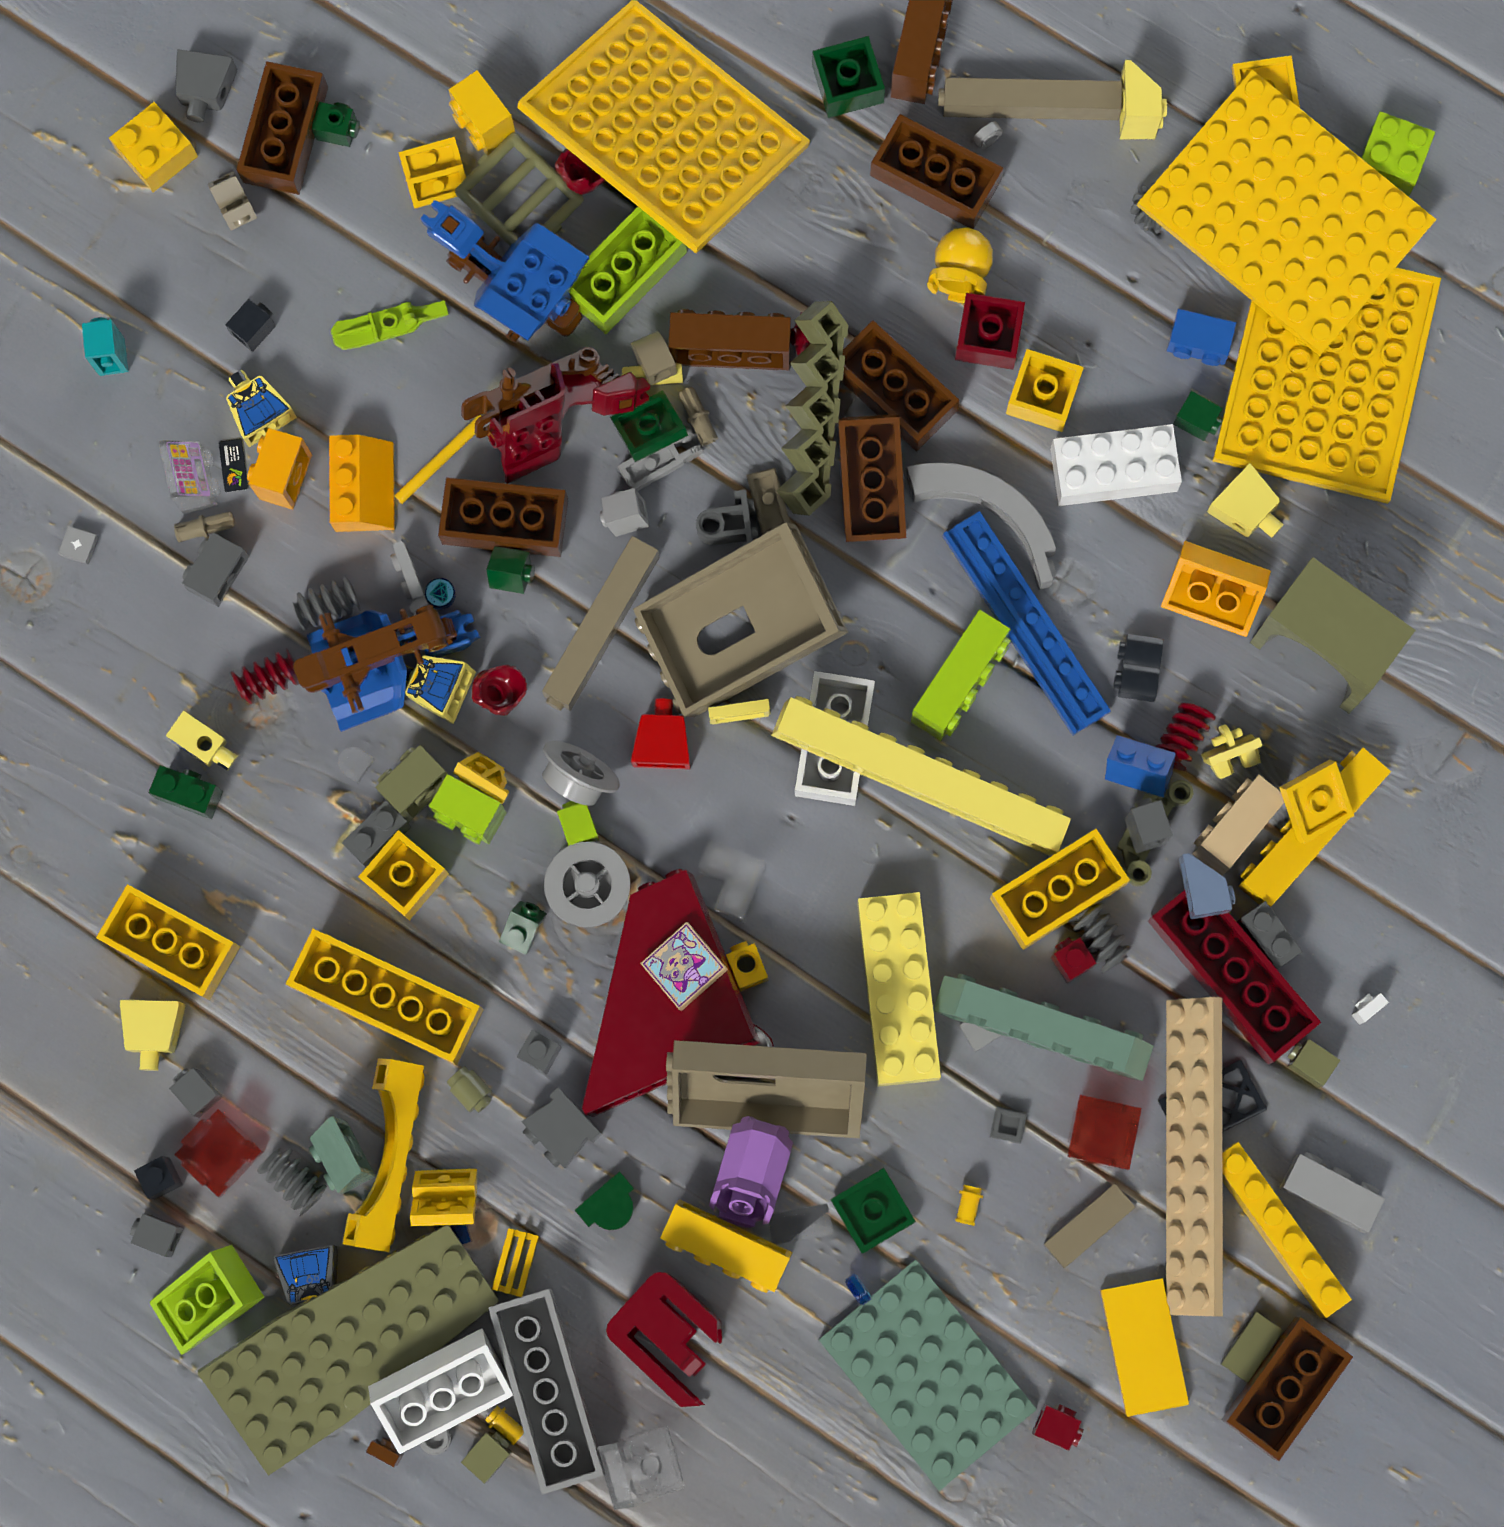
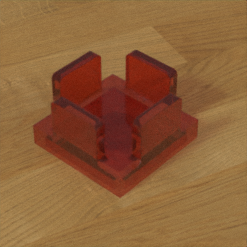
[1067,1095,1142,1170]
[174,1109,264,1198]

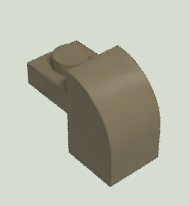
[208,171,257,231]
[630,331,677,385]

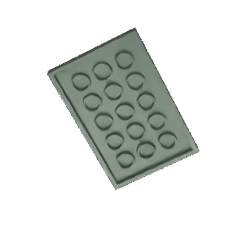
[819,1259,1037,1491]

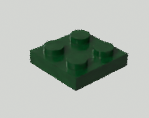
[610,390,689,462]
[830,1168,916,1254]

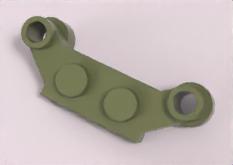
[1116,780,1193,887]

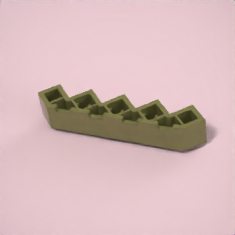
[777,301,848,516]

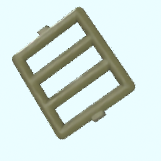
[455,132,584,246]

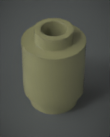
[447,1066,493,1113]

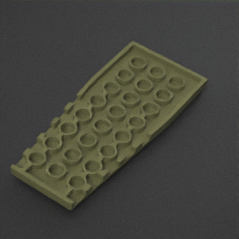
[198,1225,498,1476]

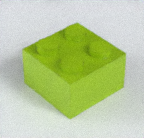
[1361,111,1436,196]
[429,774,507,845]

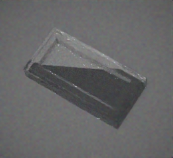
[768,1203,834,1245]

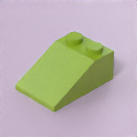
[149,1245,264,1355]

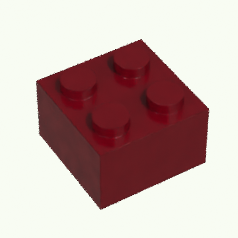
[955,293,1025,370]

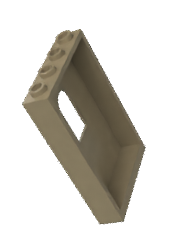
[633,522,848,717]
[666,1040,867,1138]

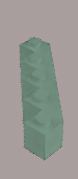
[933,974,1154,1081]

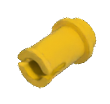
[955,1185,984,1226]
[485,1405,524,1445]

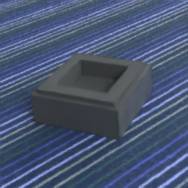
[990,1106,1027,1144]

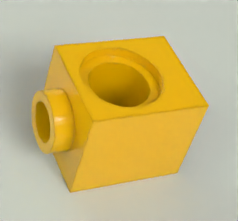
[726,941,769,992]

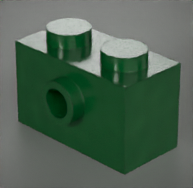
[148,765,223,819]

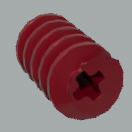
[231,648,299,705]
[1155,703,1216,771]

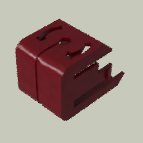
[606,1272,722,1407]

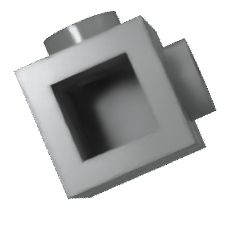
[600,488,649,537]

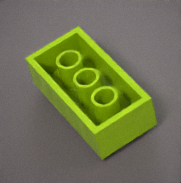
[569,207,687,335]
[911,609,1011,741]

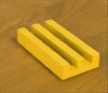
[492,1228,539,1297]

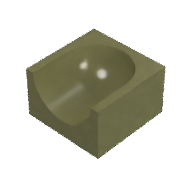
[1250,557,1416,714]

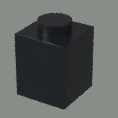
[225,299,276,352]
[134,1156,183,1200]

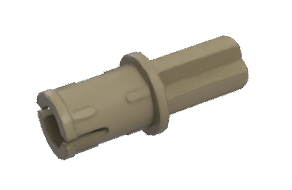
[679,387,718,446]
[174,512,235,543]

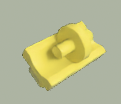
[1201,724,1262,779]

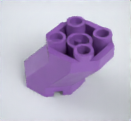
[709,1116,793,1228]

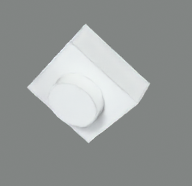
[1352,993,1389,1025]

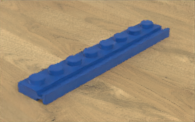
[942,511,1111,736]

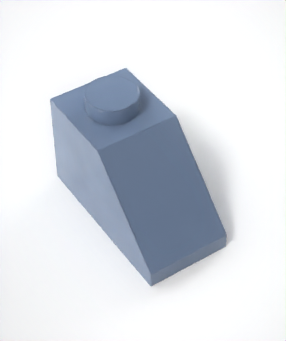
[1179,853,1235,919]

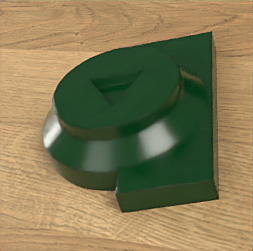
[575,1171,634,1230]

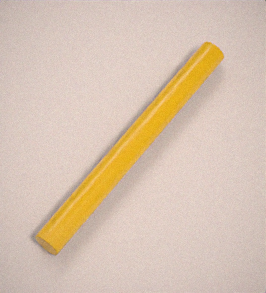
[394,415,482,504]

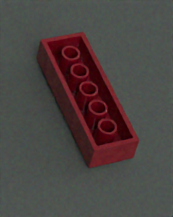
[1148,890,1322,1065]

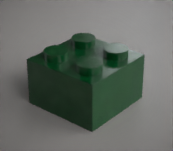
[812,36,885,118]

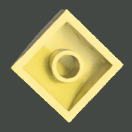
[1119,60,1167,139]

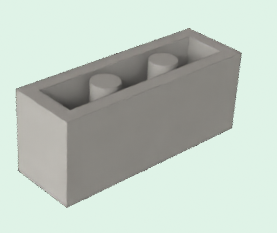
[1278,1152,1385,1233]

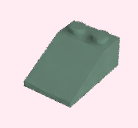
[309,1116,376,1194]

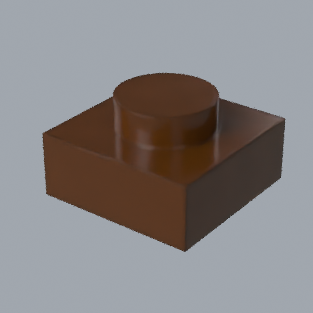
[366,1437,404,1467]

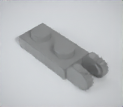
[617,429,704,491]
[390,541,429,616]

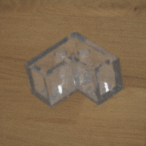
[698,839,767,923]

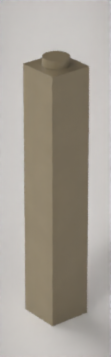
[938,78,1122,120]
[542,536,660,711]

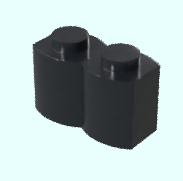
[1113,634,1164,702]

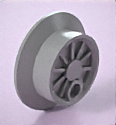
[542,741,620,806]
[544,842,630,927]

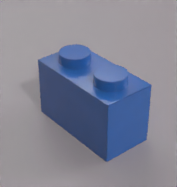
[1166,309,1236,366]
[1105,735,1176,797]

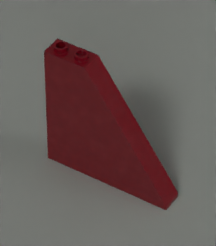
[582,869,761,1117]

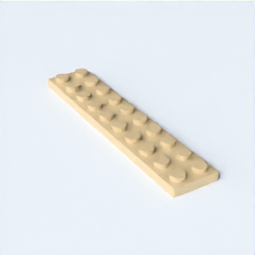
[1166,997,1223,1317]

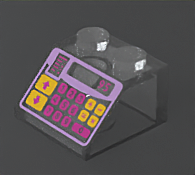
[158,440,221,514]

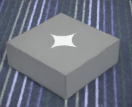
[58,526,98,565]

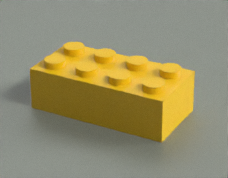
[990,829,1130,950]
[96,884,240,1000]

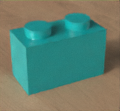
[82,317,129,376]

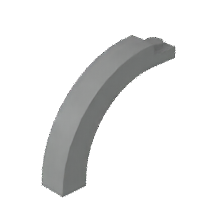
[906,463,1056,590]

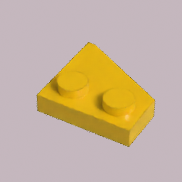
[453,752,509,804]

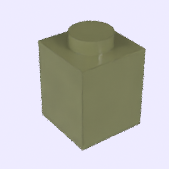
[1287,1039,1341,1088]
[461,1431,513,1484]

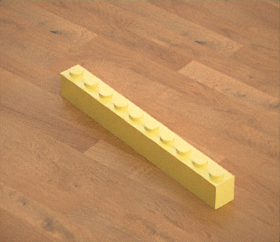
[771,696,1071,856]

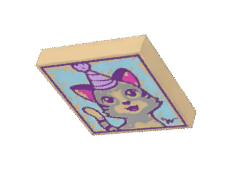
[640,922,728,1011]

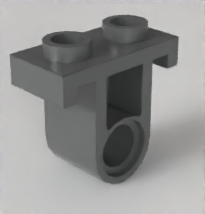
[696,490,758,547]

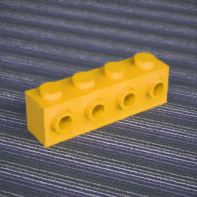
[660,1199,793,1293]

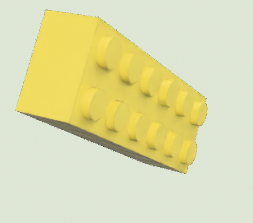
[857,892,941,1087]

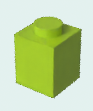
[557,801,599,846]

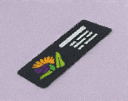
[219,438,248,492]

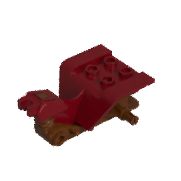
[461,347,651,484]

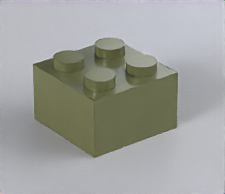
[375,745,447,823]

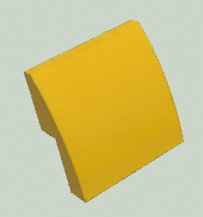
[398,137,466,209]
[410,1169,477,1226]

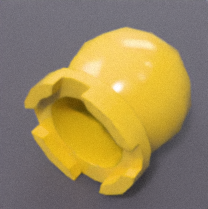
[927,227,993,303]

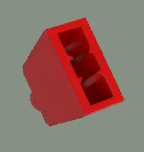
[631,698,690,770]

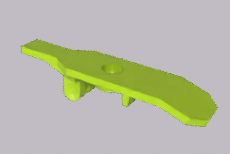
[331,300,449,350]

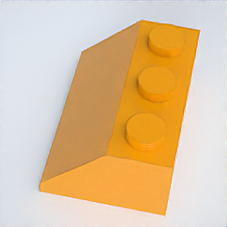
[329,435,395,532]
[1161,541,1271,637]

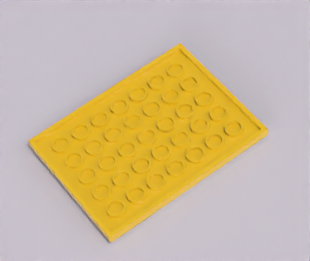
[517,0,810,254]
[1136,70,1437,356]
[1212,267,1441,504]

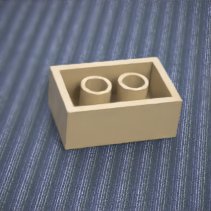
[1193,775,1284,876]

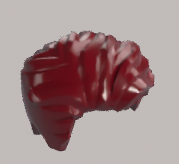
[555,149,605,195]
[472,665,527,716]

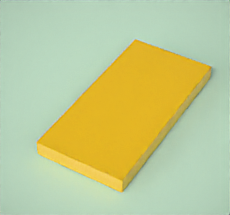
[1100,1278,1189,1417]

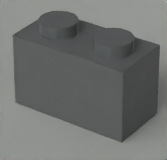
[182,532,249,607]
[1125,798,1173,854]
[342,800,411,867]
[1237,901,1302,969]

